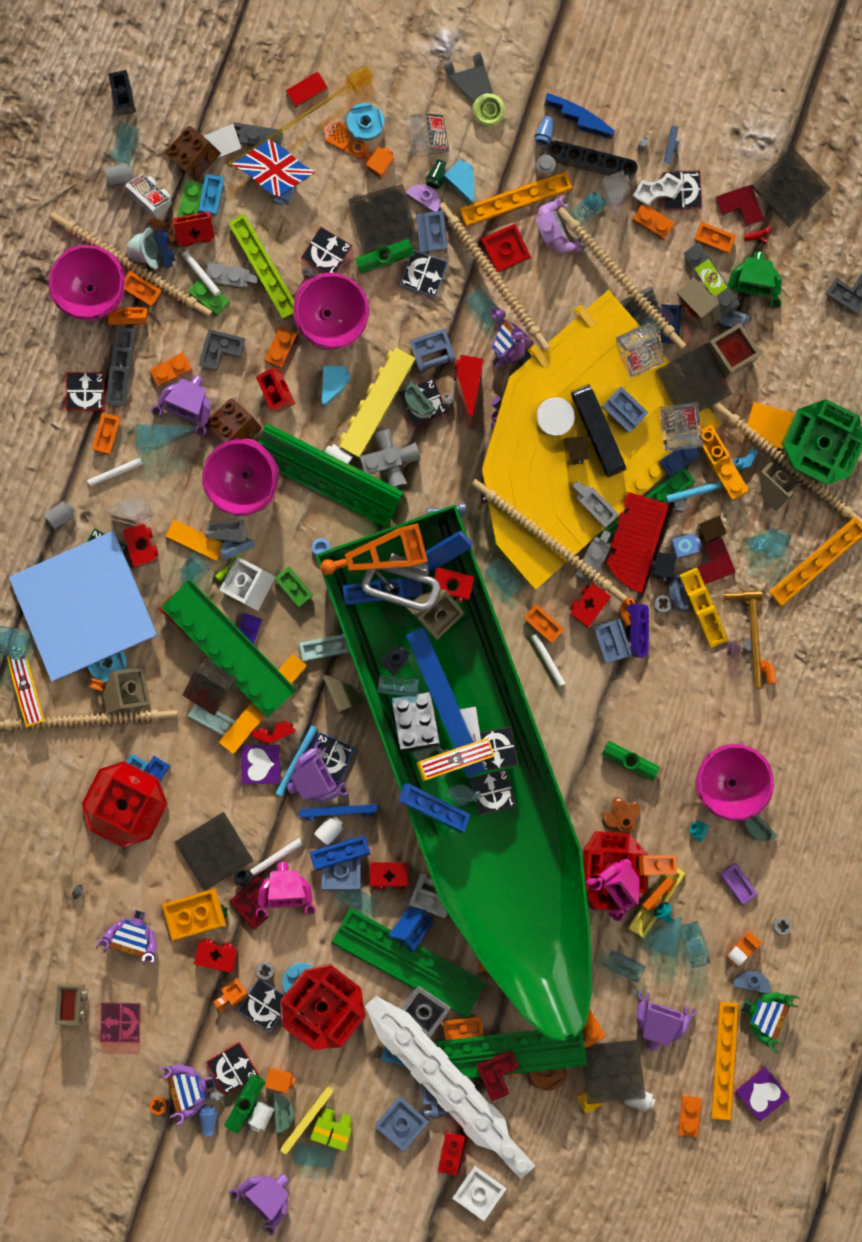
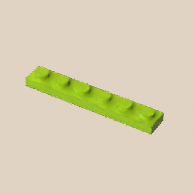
[228,213,295,320]

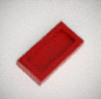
[286,72,328,108]

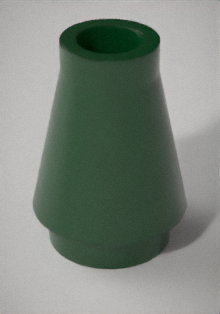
[425,159,446,189]

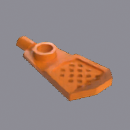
[324,121,373,160]

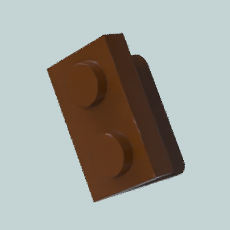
[165,126,221,181]
[206,398,262,442]

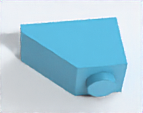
[444,159,474,205]
[322,366,350,407]

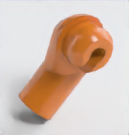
[760,659,777,684]

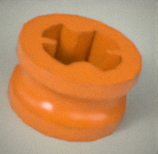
[88,678,107,692]
[149,1096,167,1115]

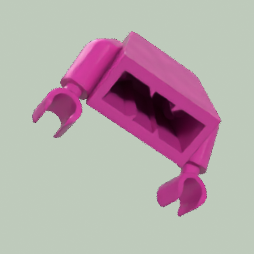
[586,859,639,921]
[256,862,316,918]

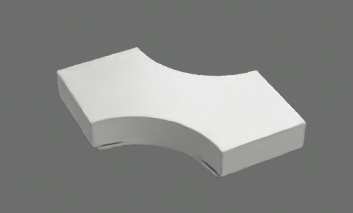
[632,173,685,206]

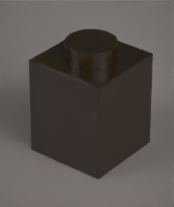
[564,436,589,465]
[695,516,727,544]

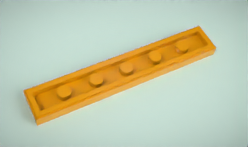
[460,171,573,227]
[768,517,862,607]
[218,654,307,755]
[711,1002,739,1121]

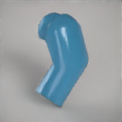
[733,448,758,470]

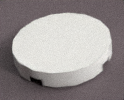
[536,397,575,436]

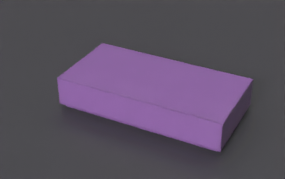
[720,863,758,906]

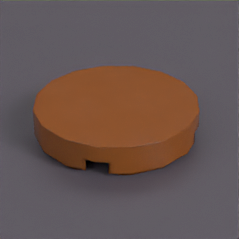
[529,1068,567,1091]

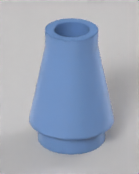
[534,116,554,146]
[198,1106,218,1136]

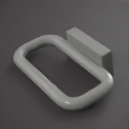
[362,554,440,611]

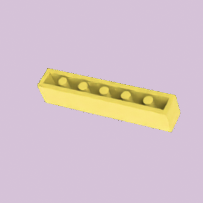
[338,347,416,460]

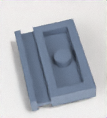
[416,211,448,252]
[601,387,648,433]
[593,619,632,664]

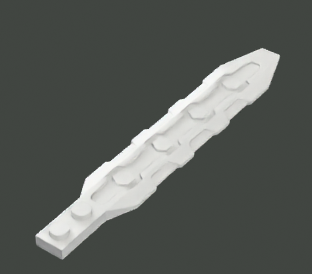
[365,996,535,1179]

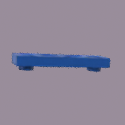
[398,784,470,833]
[299,804,377,821]

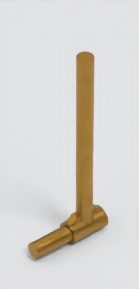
[723,590,763,689]

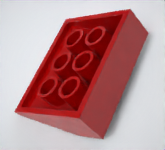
[453,354,484,428]

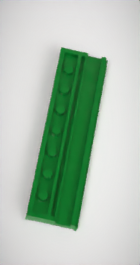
[258,424,403,527]
[160,579,297,718]
[331,907,486,1018]
[433,1029,587,1079]

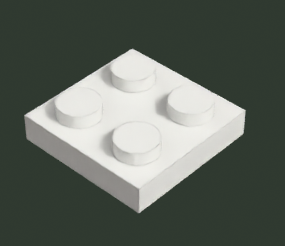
[452,1165,507,1221]

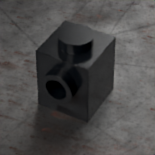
[650,552,676,582]
[380,645,410,676]

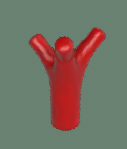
[744,225,772,244]

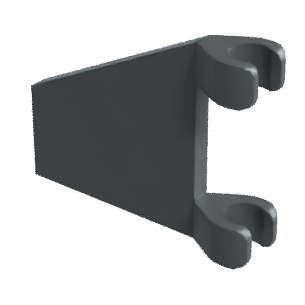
[445,52,493,102]

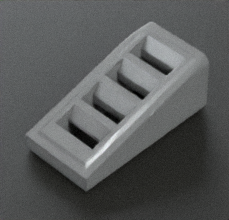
[205,520,247,542]

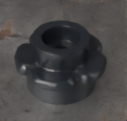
[234,869,252,888]

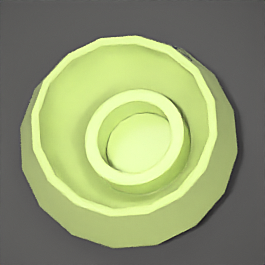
[472,93,505,127]

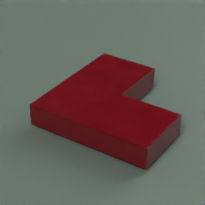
[715,184,764,227]
[693,537,736,585]
[229,875,269,930]
[476,1050,520,1102]

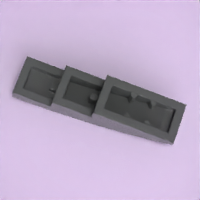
[106,326,136,406]

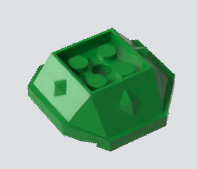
[781,399,862,485]

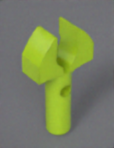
[215,553,248,581]

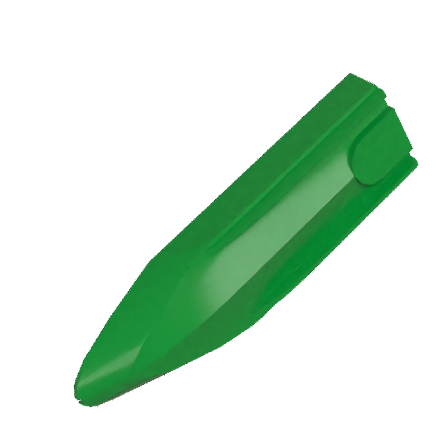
[316,505,592,1041]

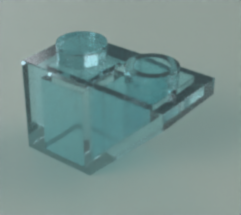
[746,528,792,560]
[679,921,710,969]

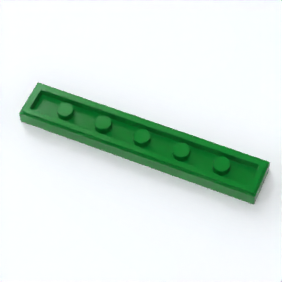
[596,467,695,549]

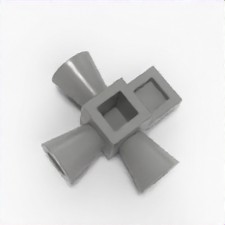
[360,429,421,488]

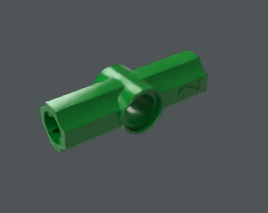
[355,239,415,275]
[601,740,660,782]
[224,1073,266,1134]

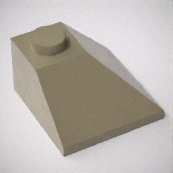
[759,459,803,511]
[407,589,465,640]
[103,667,151,713]
[323,675,362,714]

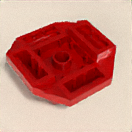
[82,761,168,848]
[582,831,648,911]
[280,964,366,1050]

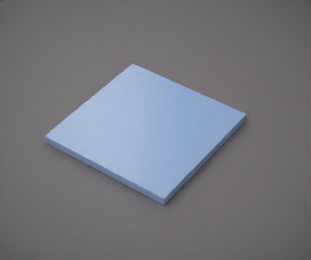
[9,531,158,682]

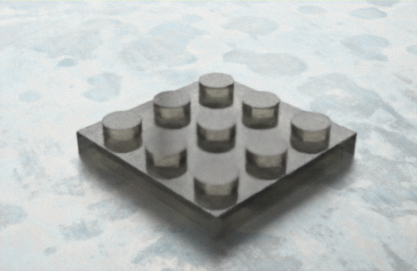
[751,147,831,228]
[348,184,418,255]
[655,344,732,412]
[175,812,254,891]
[583,1040,646,1104]

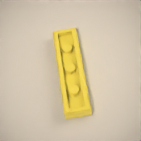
[628,868,685,939]
[281,1086,334,1155]

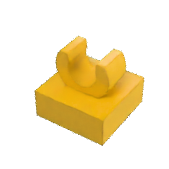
[576,1087,603,1114]

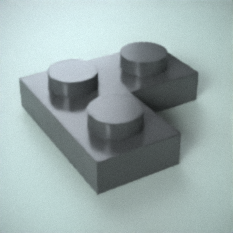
[825,273,862,315]
[199,329,246,371]

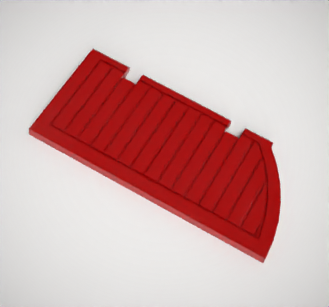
[605,492,669,593]

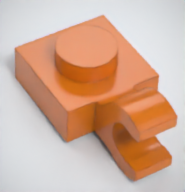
[213,978,249,1011]

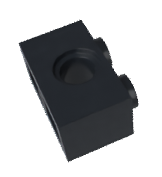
[108,70,136,116]

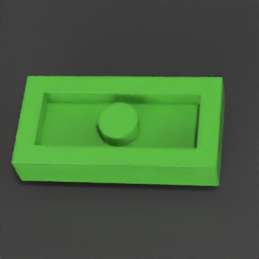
[177,180,203,217]
[188,278,230,316]
[275,566,314,608]

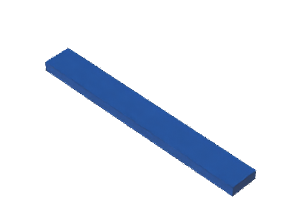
[406,627,486,778]

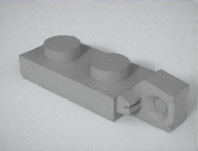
[206,262,259,289]
[571,481,619,528]
[576,530,611,583]

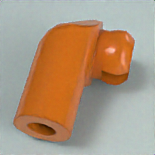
[619,597,635,627]

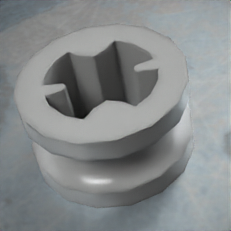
[654,595,672,613]
[773,918,792,935]
[256,962,274,980]

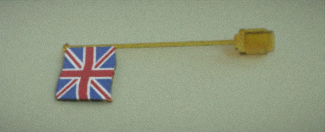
[227,65,374,197]

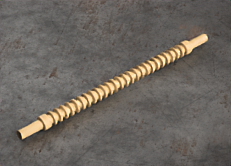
[439,203,551,352]
[557,207,687,350]
[49,212,213,318]
[714,403,862,524]
[471,479,626,602]
[0,709,178,731]

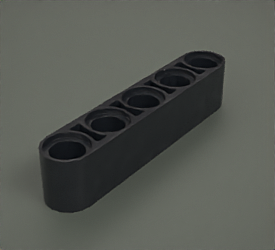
[547,140,638,180]
[571,384,626,478]

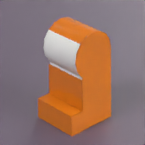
[725,930,762,968]

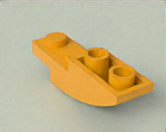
[695,424,749,501]

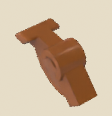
[148,217,177,244]

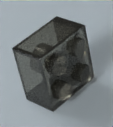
[182,658,237,716]

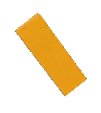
[166,519,223,561]

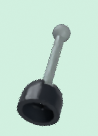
[367,560,400,596]

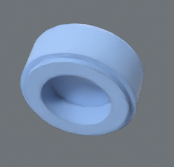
[311,538,331,556]

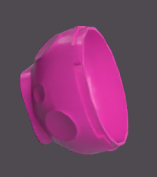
[48,245,125,322]
[293,273,369,350]
[202,439,279,516]
[695,744,774,821]

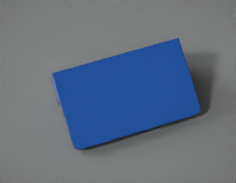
[389,906,434,952]

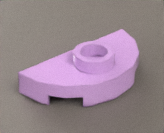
[405,185,440,212]

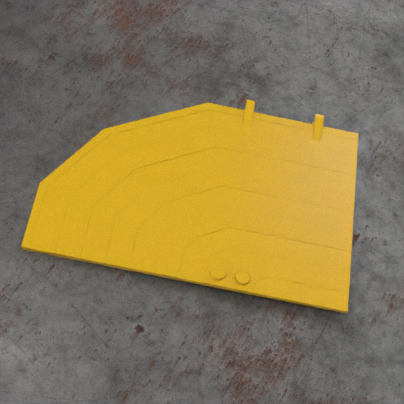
[482,290,722,590]

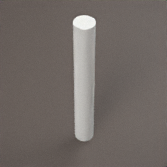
[181,251,221,296]
[87,458,143,487]
[531,634,565,687]
[250,838,303,876]

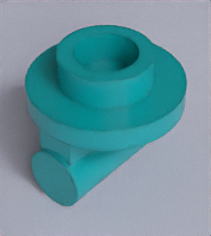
[689,820,710,843]

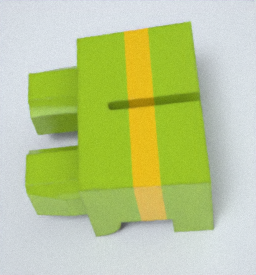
[310,1107,352,1151]

